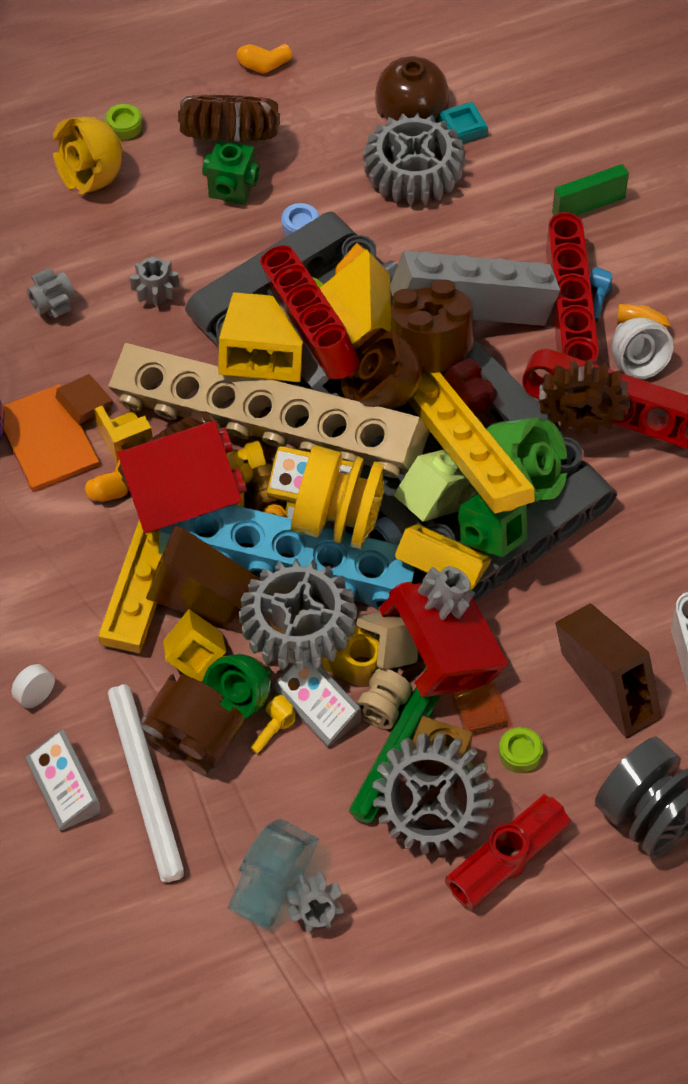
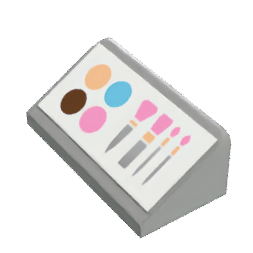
[272,662,361,748]
[25,729,101,831]

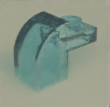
[228,818,319,929]

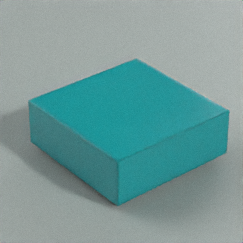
[439,101,488,144]

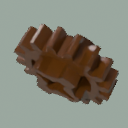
[539,360,629,435]

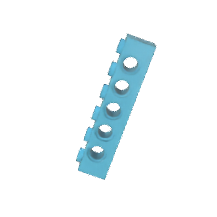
[159,505,415,610]

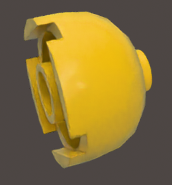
[52,116,123,194]

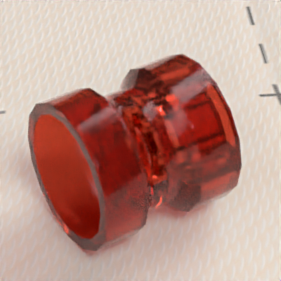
[443,358,498,415]

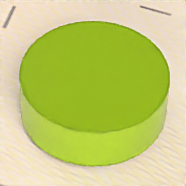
[105,104,143,140]
[498,727,543,773]

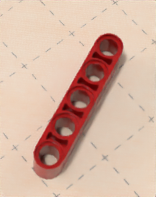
[546,212,599,365]
[260,245,360,379]
[522,349,688,449]

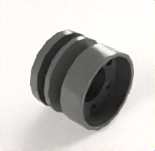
[595,736,688,858]

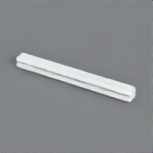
[108,684,184,883]

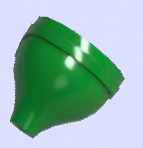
[204,654,272,719]

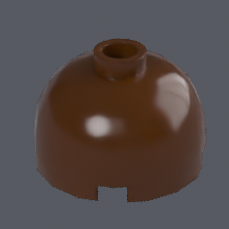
[375,56,449,121]
[341,328,423,411]

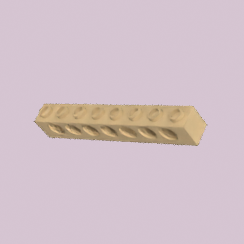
[108,343,430,478]

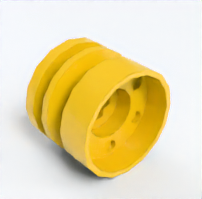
[290,445,385,550]

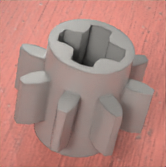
[129,256,179,306]
[27,268,75,318]
[418,566,475,620]
[286,872,344,932]

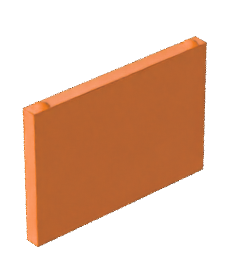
[2,384,100,492]

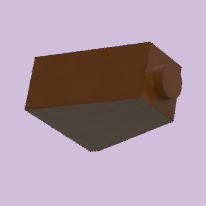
[146,525,261,634]
[555,603,662,737]

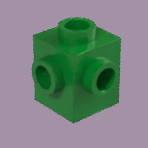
[202,141,260,205]
[458,493,527,557]

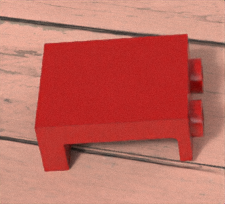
[117,420,247,535]
[379,582,509,697]

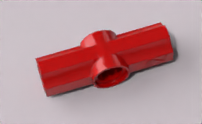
[445,794,571,910]

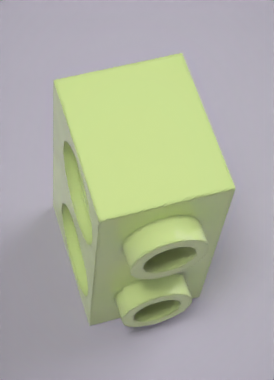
[394,450,477,522]

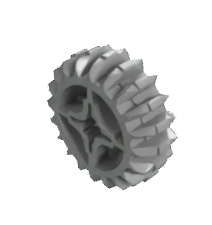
[363,112,465,207]
[239,558,357,672]
[372,733,494,854]

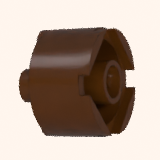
[391,279,474,373]
[141,674,244,775]

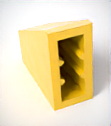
[320,249,392,346]
[218,292,303,382]

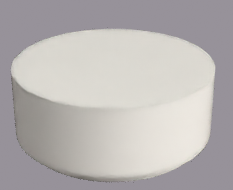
[11,664,55,709]

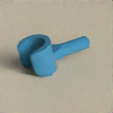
[590,266,613,322]

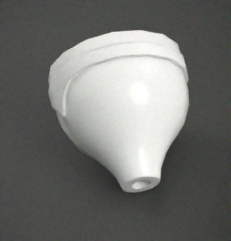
[611,318,674,379]

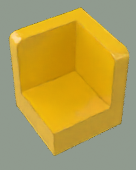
[94,406,153,464]
[163,609,226,682]

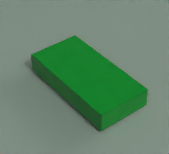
[552,164,629,215]

